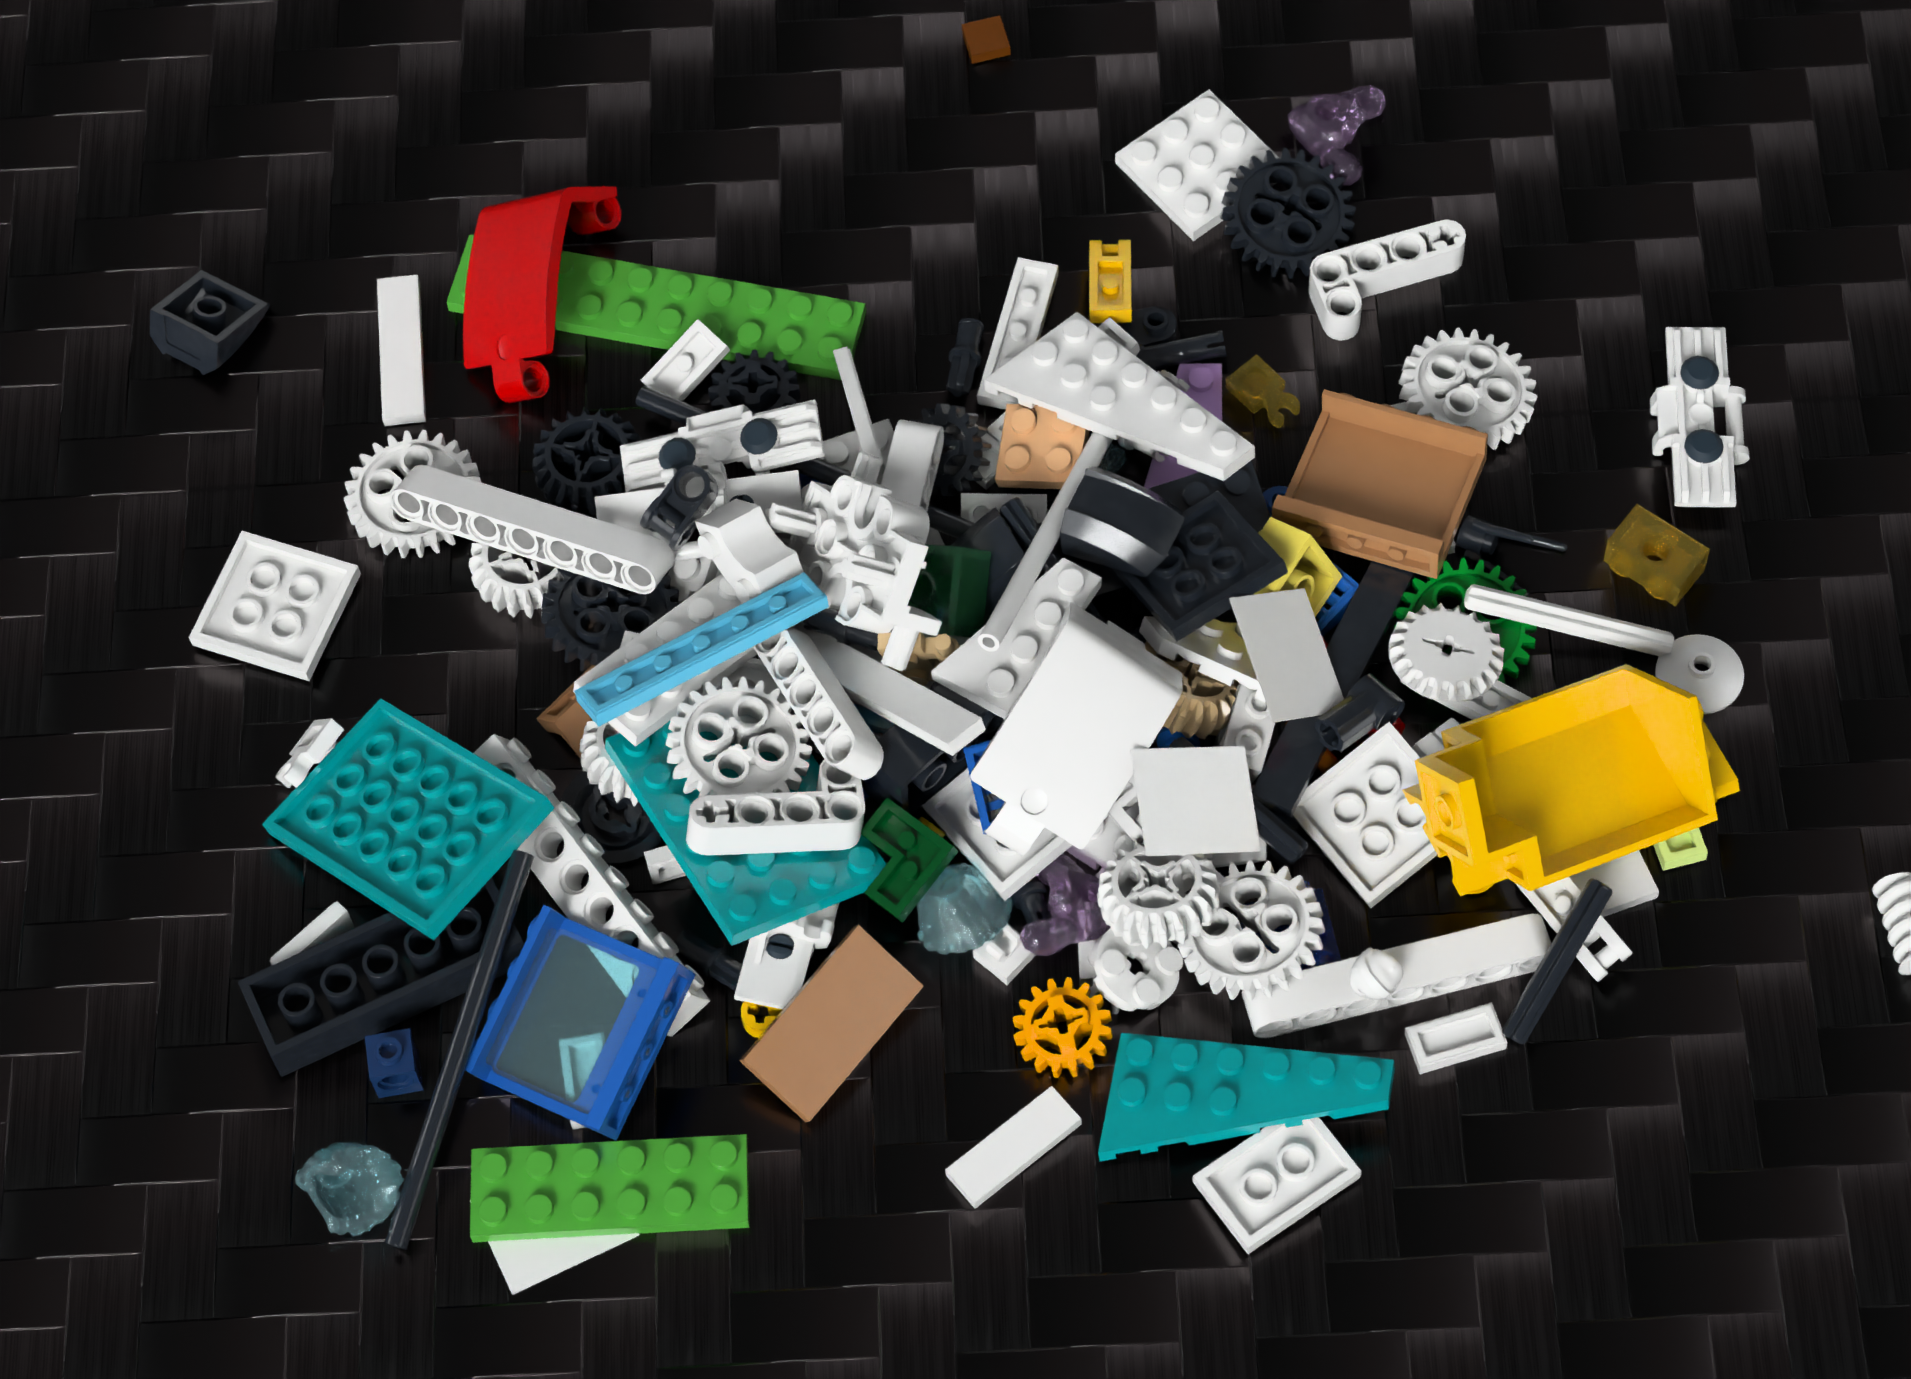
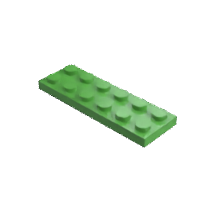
[470,1134,750,1242]

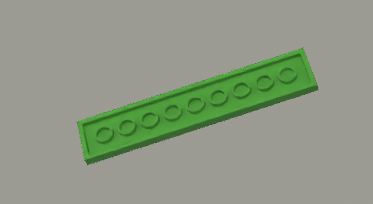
[446,235,866,380]

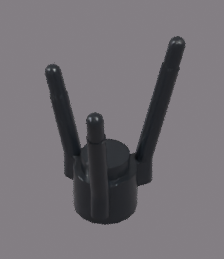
[1456,514,1567,597]

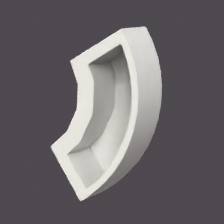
[695,499,803,604]

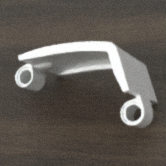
[970,602,1183,856]

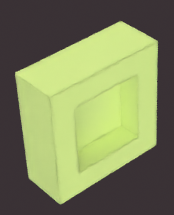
[1654,828,1708,871]

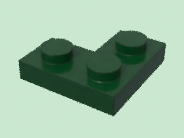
[861,798,958,923]

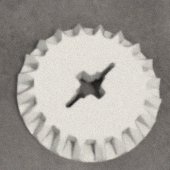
[1388,603,1504,702]

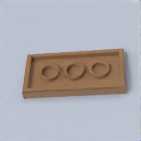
[739,925,923,1122]

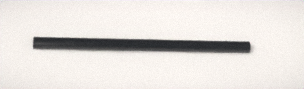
[636,386,974,539]
[384,850,534,1250]

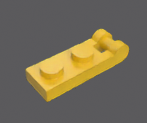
[1089,240,1132,323]

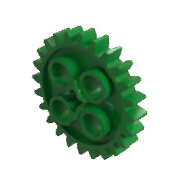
[1394,558,1537,684]

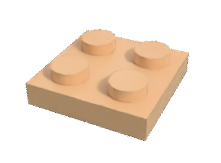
[995,404,1090,489]

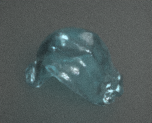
[917,863,1013,955]
[295,1142,404,1236]

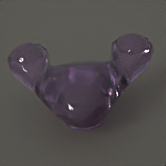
[1287,86,1386,185]
[1020,853,1111,956]

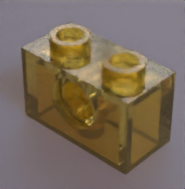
[1603,504,1710,606]

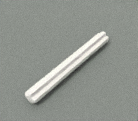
[1464,584,1674,656]

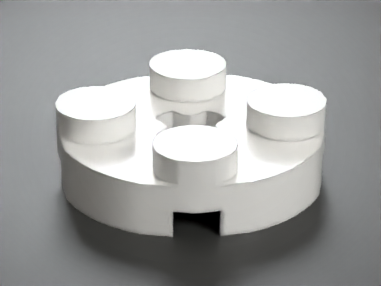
[1090,928,1183,1011]

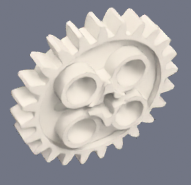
[1398,328,1537,450]
[344,430,482,558]
[665,676,812,798]
[1178,860,1325,1001]

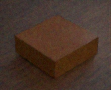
[961,15,1011,64]

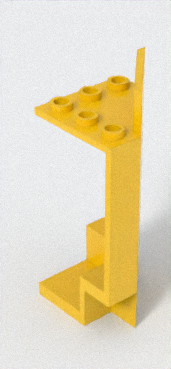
[1402,664,1740,896]

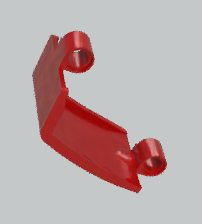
[463,187,621,403]

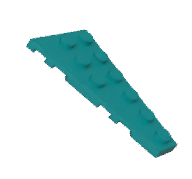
[1098,1033,1395,1162]

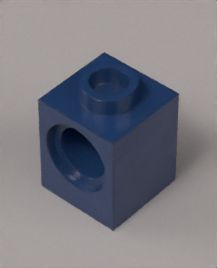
[365,1028,424,1098]

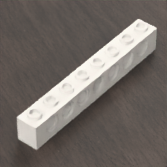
[474,734,710,1037]

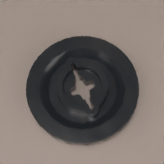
[560,771,664,868]

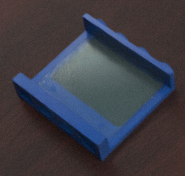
[465,905,696,1140]

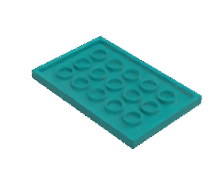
[262,698,555,940]
[605,721,886,946]

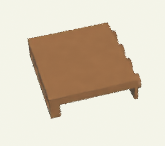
[1272,389,1488,579]

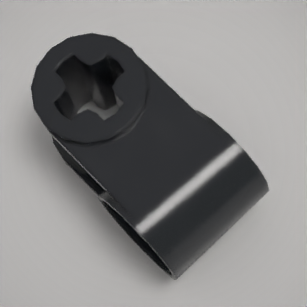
[640,465,718,551]

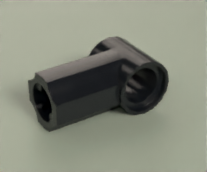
[1314,673,1405,752]

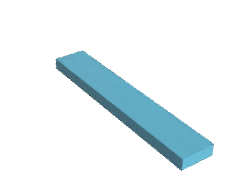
[575,572,829,727]

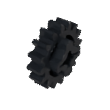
[708,349,801,414]
[910,404,992,496]

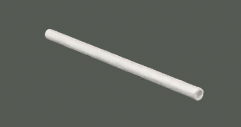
[978,432,1113,651]

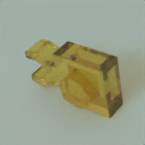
[1225,354,1300,428]

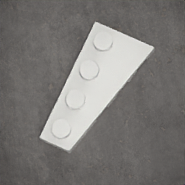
[931,558,1102,719]

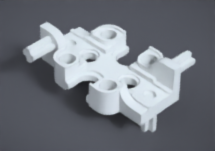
[764,452,942,671]

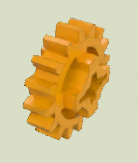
[1013,977,1113,1078]

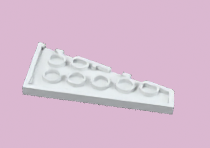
[984,312,1255,481]

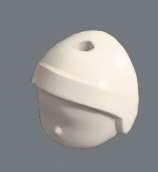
[1350,948,1403,1000]

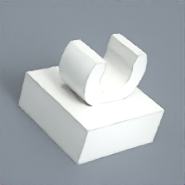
[973,920,1037,985]

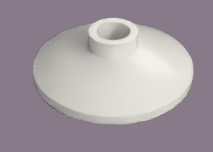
[1655,634,1744,714]

